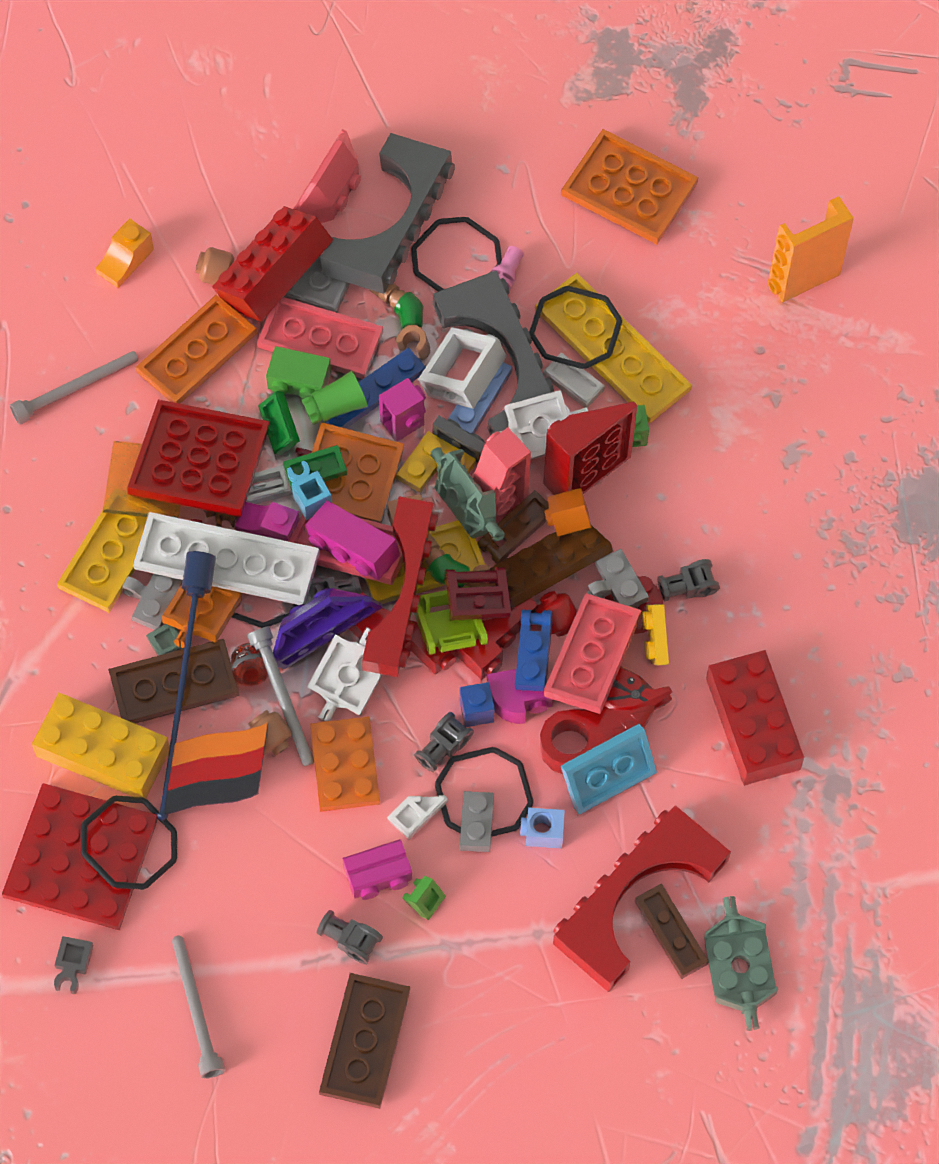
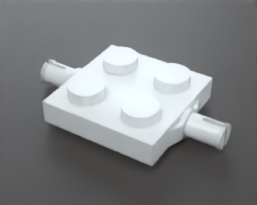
[492,390,588,460]
[307,627,383,721]

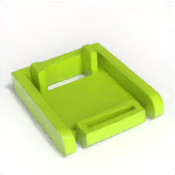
[413,586,488,655]

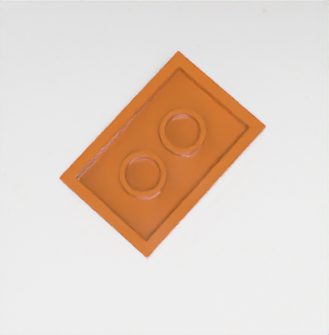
[310,716,380,812]

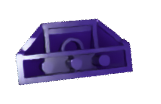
[273,588,382,670]

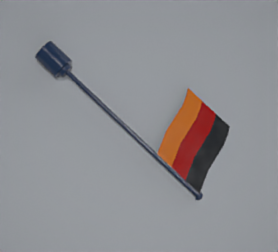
[156,551,268,821]

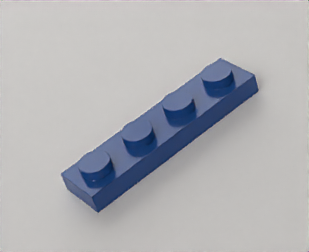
[325,347,426,428]

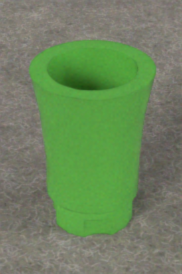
[302,370,368,425]

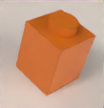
[544,488,591,536]

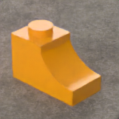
[95,218,154,288]

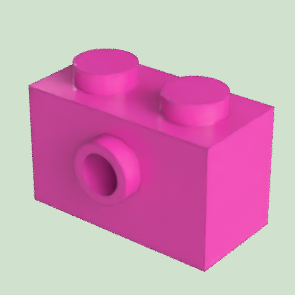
[379,378,426,442]

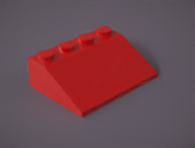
[543,401,638,495]

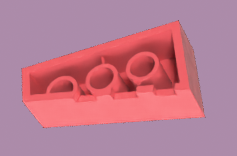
[473,427,531,523]

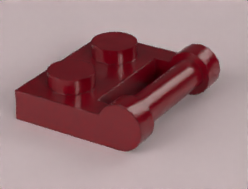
[444,567,511,620]

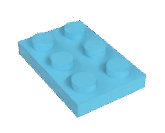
[561,724,657,815]

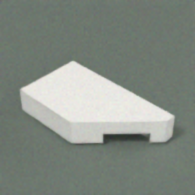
[387,795,449,840]

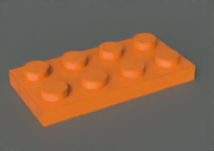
[136,294,257,404]

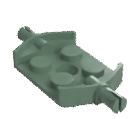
[704,896,778,1031]

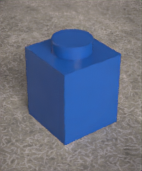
[459,682,495,727]

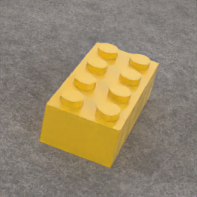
[32,692,170,799]

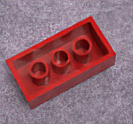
[212,206,334,322]
[706,650,805,786]

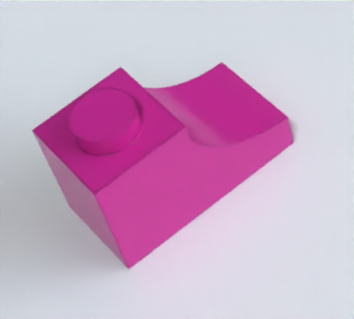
[235,502,300,541]

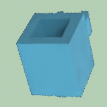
[287,461,332,520]

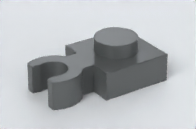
[54,936,94,994]

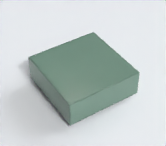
[146,624,185,656]

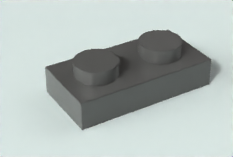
[433,415,485,464]

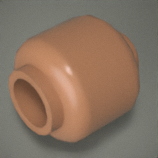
[195,247,234,285]
[248,710,292,756]

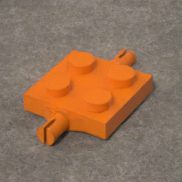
[162,584,242,648]

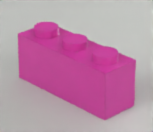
[305,500,400,581]

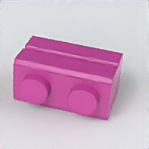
[342,839,413,900]

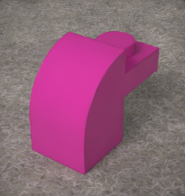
[487,669,553,724]

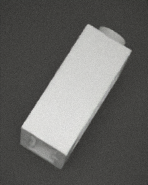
[418,327,507,409]

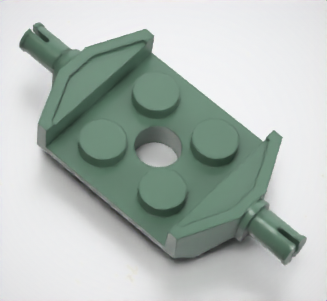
[430,447,505,541]

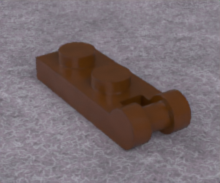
[477,490,549,564]

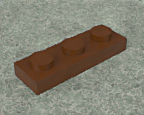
[635,883,709,979]

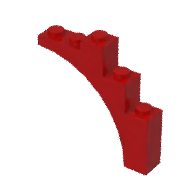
[349,592,538,680]

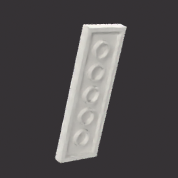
[133,512,320,605]

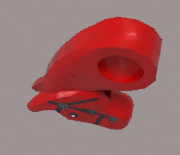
[540,666,673,774]

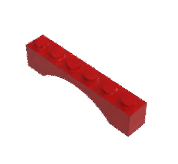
[362,496,438,677]

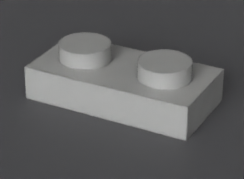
[460,791,494,852]

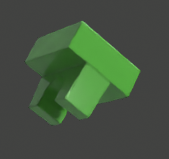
[402,876,446,920]

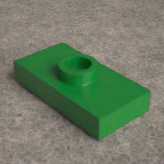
[258,391,300,456]

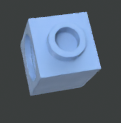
[520,807,565,849]

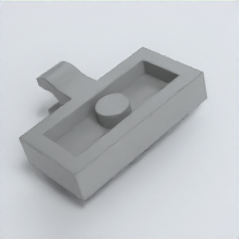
[587,549,649,608]
[123,574,182,630]

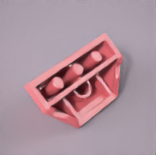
[293,129,361,223]

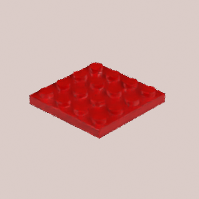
[127,399,270,517]
[2,783,158,930]

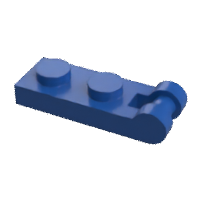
[515,609,553,691]

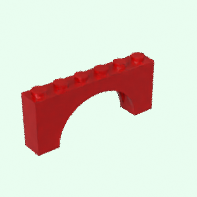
[553,805,731,992]

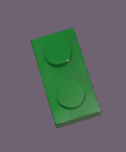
[283,445,347,491]

